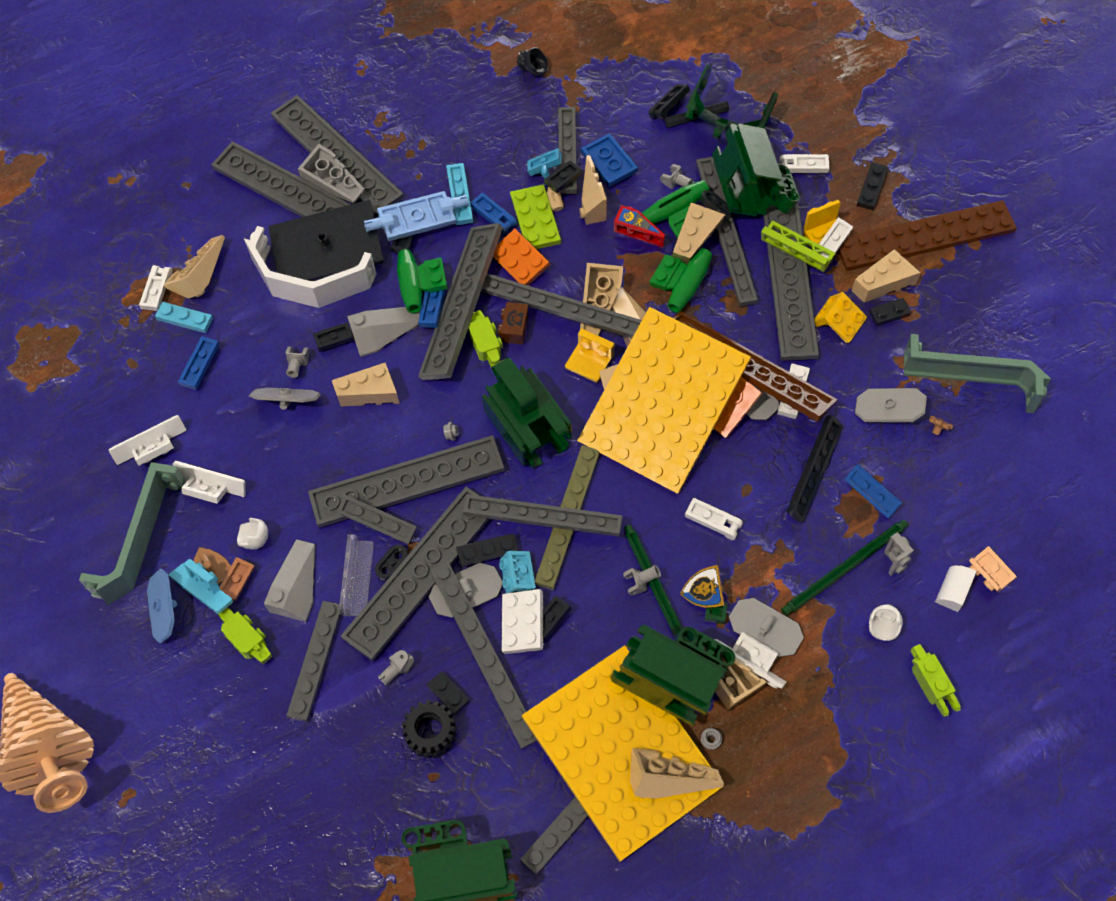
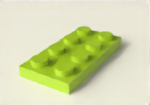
[510,184,561,249]

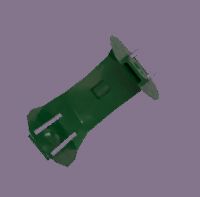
[685,63,779,140]

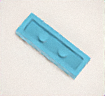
[155,302,213,333]

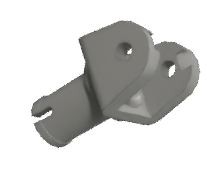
[660,164,694,189]
[285,346,310,378]
[623,565,661,596]
[378,650,414,686]

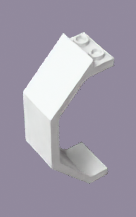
[244,226,376,308]

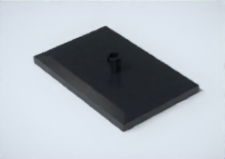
[268,200,384,281]

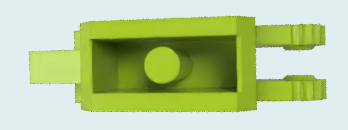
[468,310,503,369]
[218,608,272,664]
[911,644,961,716]

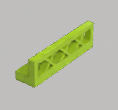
[761,221,835,272]

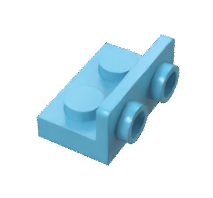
[499,551,536,594]

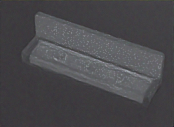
[339,534,374,616]

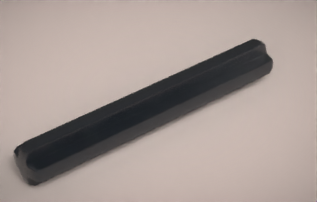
[664,101,729,127]

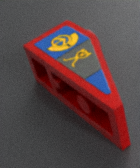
[614,205,665,247]

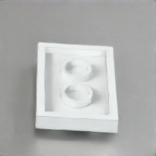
[502,589,543,654]

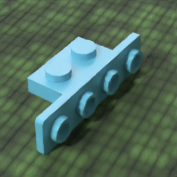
[169,559,233,614]

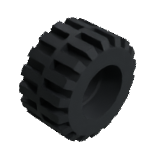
[402,700,457,759]

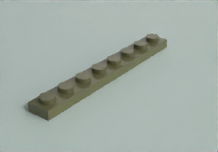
[535,445,600,590]

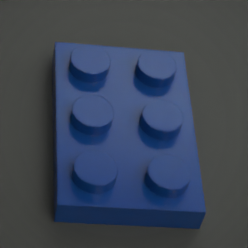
[581,133,638,187]

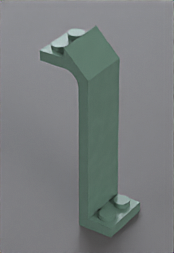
[903,334,1051,413]
[79,463,186,605]

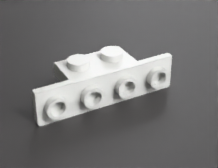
[109,415,186,465]
[173,461,246,504]
[714,632,787,689]

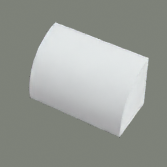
[935,566,976,612]

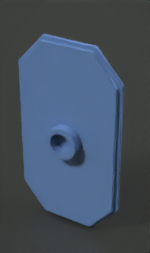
[147,569,177,644]

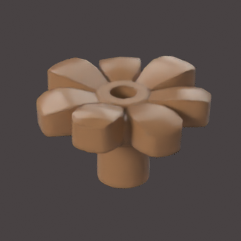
[929,416,953,435]

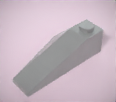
[298,144,365,203]
[348,307,421,357]
[264,539,315,622]

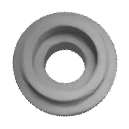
[443,422,459,441]
[701,728,722,750]

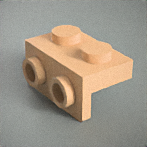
[969,546,1017,593]

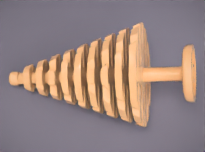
[0,673,94,813]

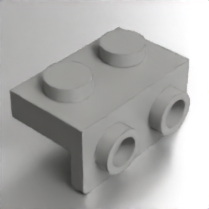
[884,532,914,576]

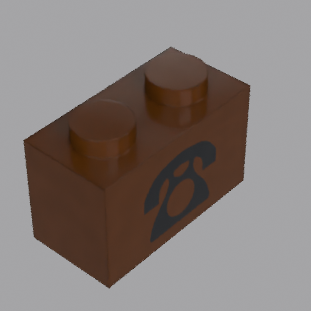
[498,302,529,345]

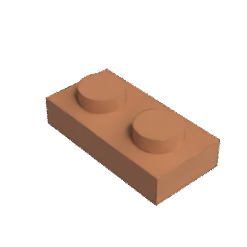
[219,557,255,602]

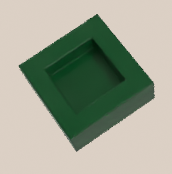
[704,602,728,624]

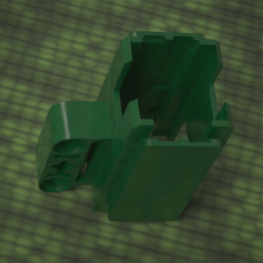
[712,124,800,216]
[482,357,572,469]
[610,625,736,726]
[401,820,518,901]

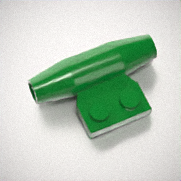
[642,180,709,240]
[649,248,712,313]
[397,249,448,313]

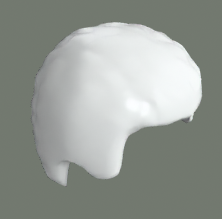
[237,518,268,550]
[869,605,903,641]

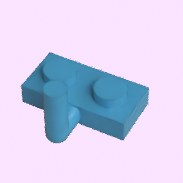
[528,148,562,179]

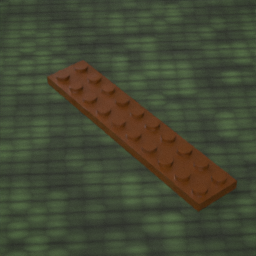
[838,200,1017,271]
[672,311,837,422]

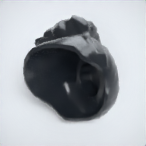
[517,47,548,76]

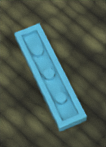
[446,163,473,225]

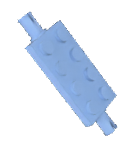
[364,191,469,241]

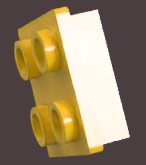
[803,200,841,244]
[814,292,867,343]
[565,328,614,383]

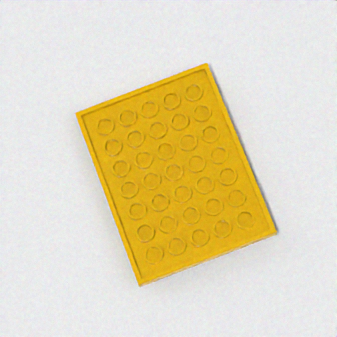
[577,307,751,494]
[521,645,724,862]

